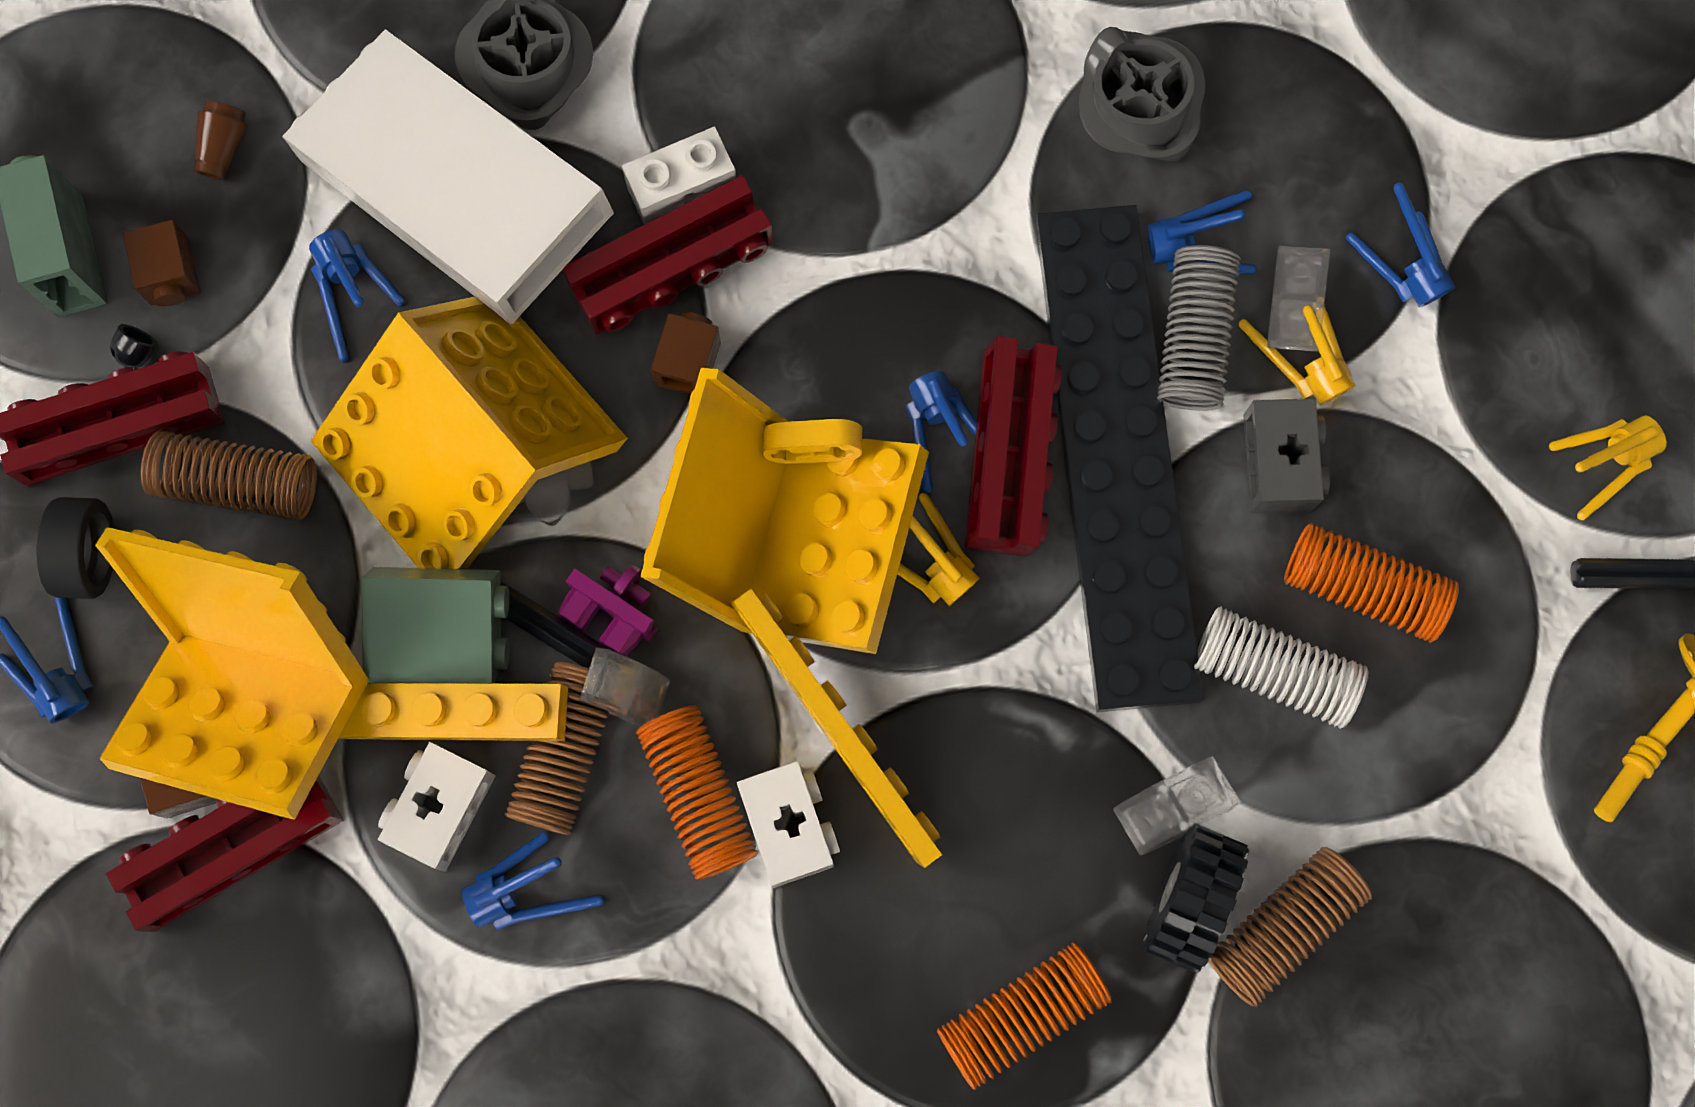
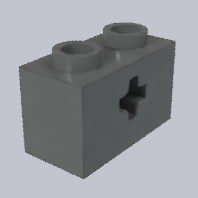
[1243,399,1330,513]

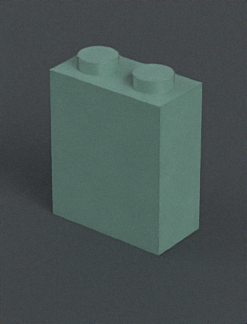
[0,155,108,317]
[361,567,510,684]

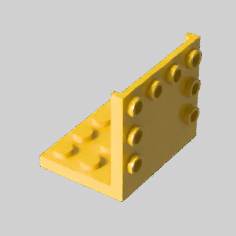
[311,297,628,569]
[640,368,929,654]
[95,527,369,820]

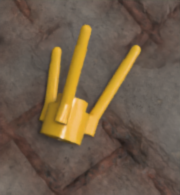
[1238,295,1356,405]
[1549,415,1667,520]
[897,493,980,606]

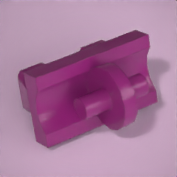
[558,564,658,658]

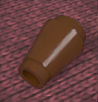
[194,101,248,180]

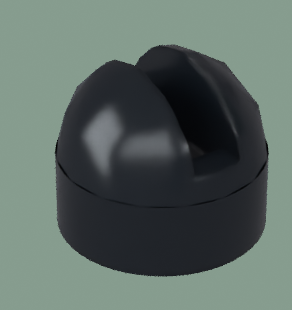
[110,324,158,368]

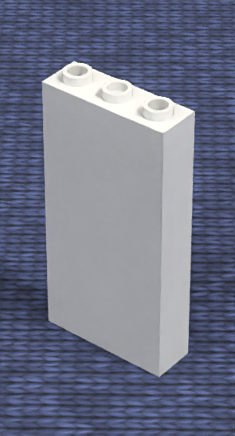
[282,29,614,325]

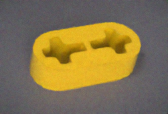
[763,419,863,464]

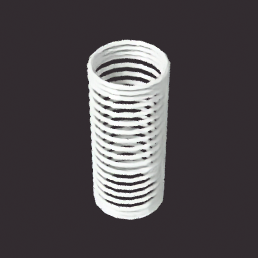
[1194,606,1369,729]

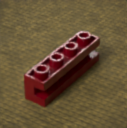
[562,175,773,335]
[964,336,1062,557]
[0,351,225,486]
[105,775,344,932]

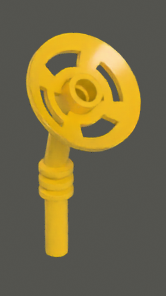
[1594,633,1695,822]

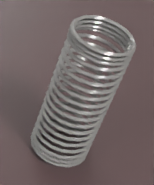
[1157,245,1241,411]

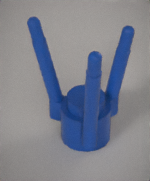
[1346,183,1456,308]
[1147,190,1257,274]
[309,229,406,363]
[905,371,977,493]
[0,597,94,723]
[461,832,605,931]

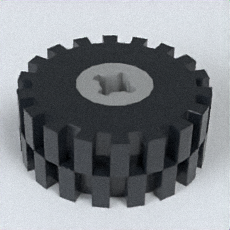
[1143,823,1249,973]

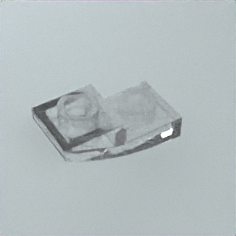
[1267,246,1330,352]
[580,648,670,726]
[1113,756,1241,856]

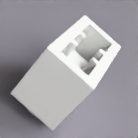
[621,126,736,225]
[378,742,496,872]
[736,761,840,888]

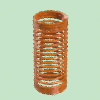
[1284,522,1459,643]
[636,705,758,880]
[937,942,1112,1090]

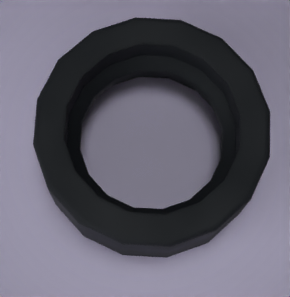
[36,497,114,599]

